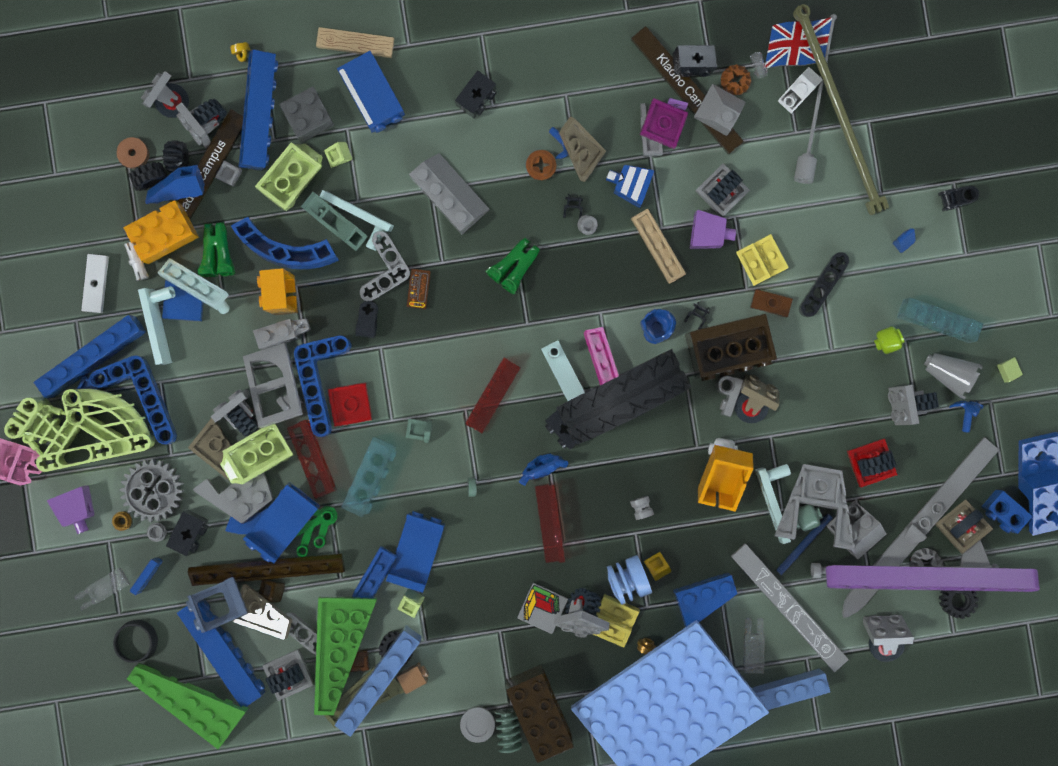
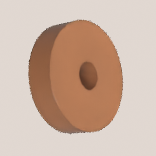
[117,137,149,169]

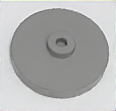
[460,707,495,743]

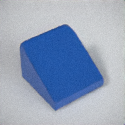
[892,228,916,253]

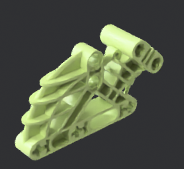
[4,389,155,472]

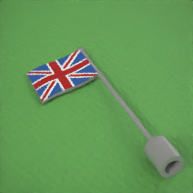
[764,14,837,184]

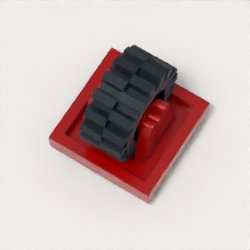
[847,438,897,488]

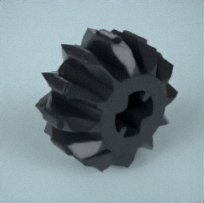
[162,140,190,172]

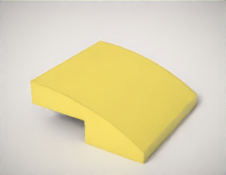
[736,234,789,286]
[593,594,640,647]

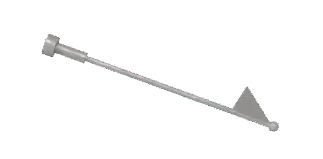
[811,540,999,578]

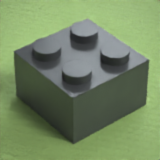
[279,87,335,143]

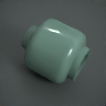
[797,504,823,531]

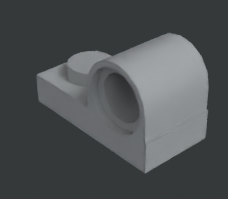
[715,376,743,417]

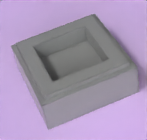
[215,161,242,187]

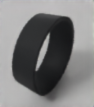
[113,620,158,663]

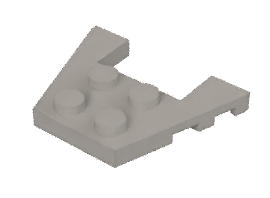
[193,473,274,524]

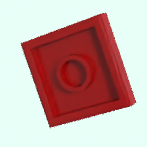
[328,383,373,427]

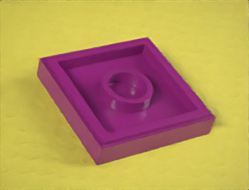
[639,98,688,149]

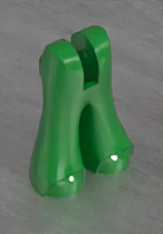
[198,222,235,277]
[485,237,540,295]

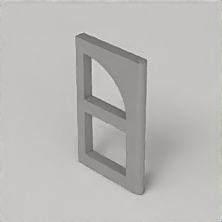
[243,343,303,428]

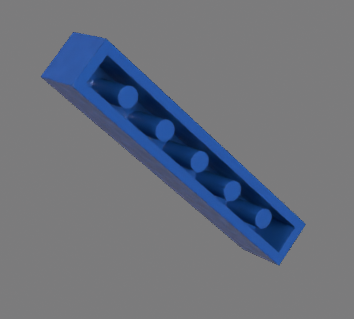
[239,50,278,171]
[34,315,147,398]
[177,599,266,707]

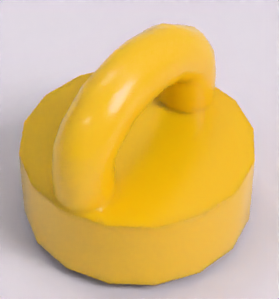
[230,42,250,62]

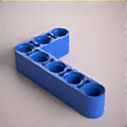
[294,336,351,437]
[89,356,177,444]

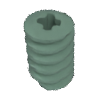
[495,709,522,753]

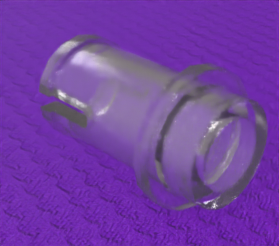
[750,52,769,79]

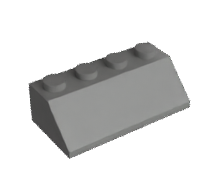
[409,153,490,235]

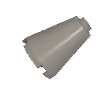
[924,353,983,400]

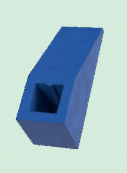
[145,165,205,204]

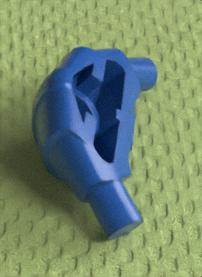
[519,453,568,486]

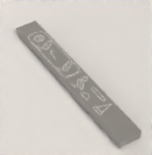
[731,544,849,672]

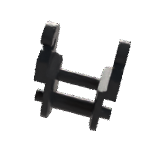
[563,194,583,219]
[684,302,710,330]

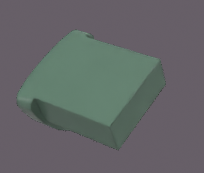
[405,419,433,443]

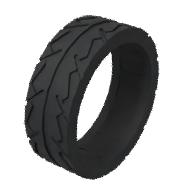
[556,349,691,445]

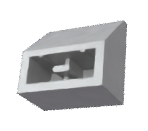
[827,501,886,560]

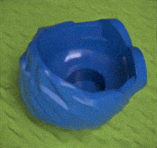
[640,309,676,344]

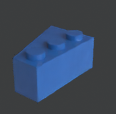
[673,572,737,627]

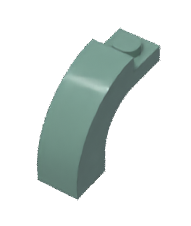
[301,192,368,251]

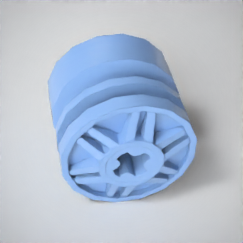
[606,555,652,605]

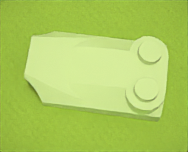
[255,142,323,212]
[220,424,294,485]

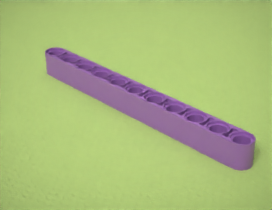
[826,565,1040,592]

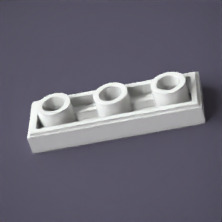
[81,254,109,313]

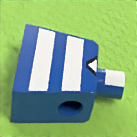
[606,165,654,208]

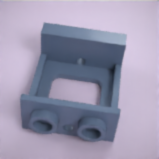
[186,577,249,633]

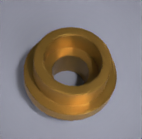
[112,511,132,531]
[637,638,656,655]

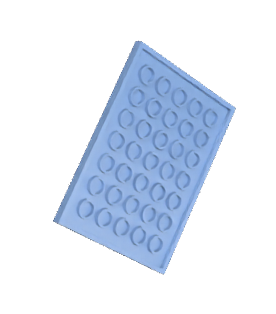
[571,620,769,766]

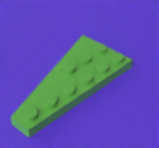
[314,597,377,715]
[127,663,249,749]

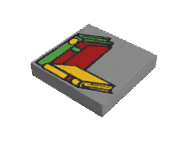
[517,582,568,634]

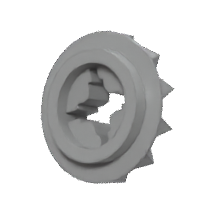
[910,548,942,567]

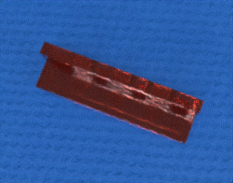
[465,357,521,433]
[287,419,337,499]
[535,484,565,563]

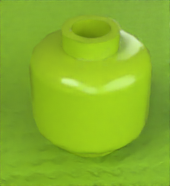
[874,326,905,354]

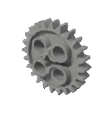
[119,459,185,522]

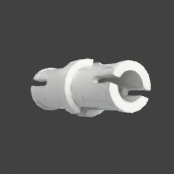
[124,242,149,281]

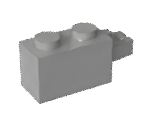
[253,318,311,350]

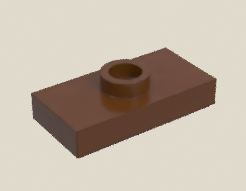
[750,289,793,318]

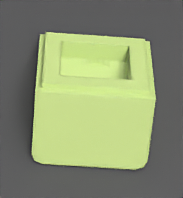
[324,142,352,168]
[997,357,1023,382]
[398,589,425,618]

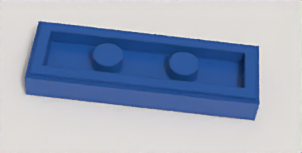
[352,546,398,598]

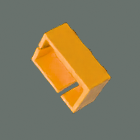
[123,200,199,264]
[257,268,298,315]
[698,445,753,512]

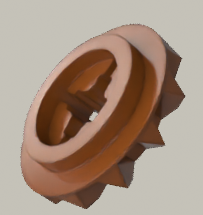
[721,64,752,95]
[526,150,556,181]

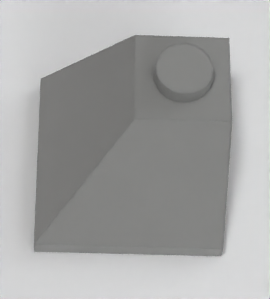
[694,84,746,136]

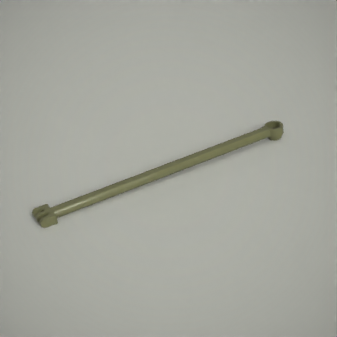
[793,4,889,215]

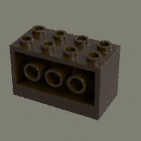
[685,314,777,381]
[506,664,574,763]

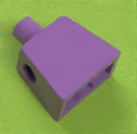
[690,210,736,249]
[47,486,94,534]

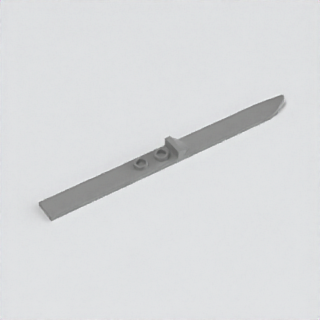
[842,437,999,618]

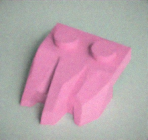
[0,438,42,486]

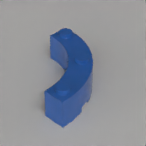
[231,217,339,270]

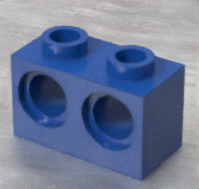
[981,490,1033,534]

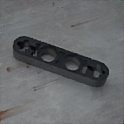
[799,252,849,317]

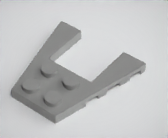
[775,464,855,550]

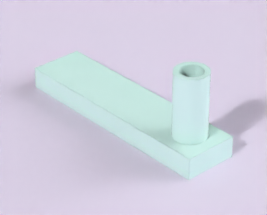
[319,190,394,251]
[157,258,230,314]
[138,286,175,365]
[541,340,585,401]
[755,464,791,544]

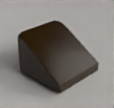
[259,579,285,603]

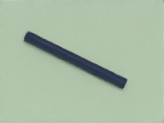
[776,513,833,575]

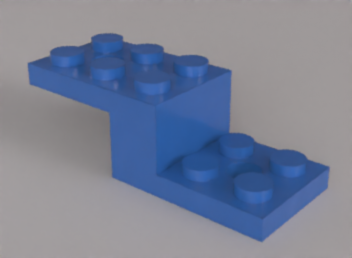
[1018,432,1058,536]

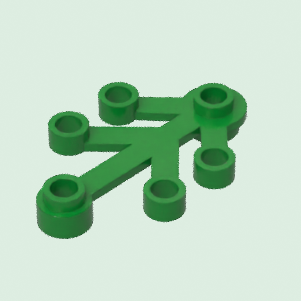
[295,506,338,557]

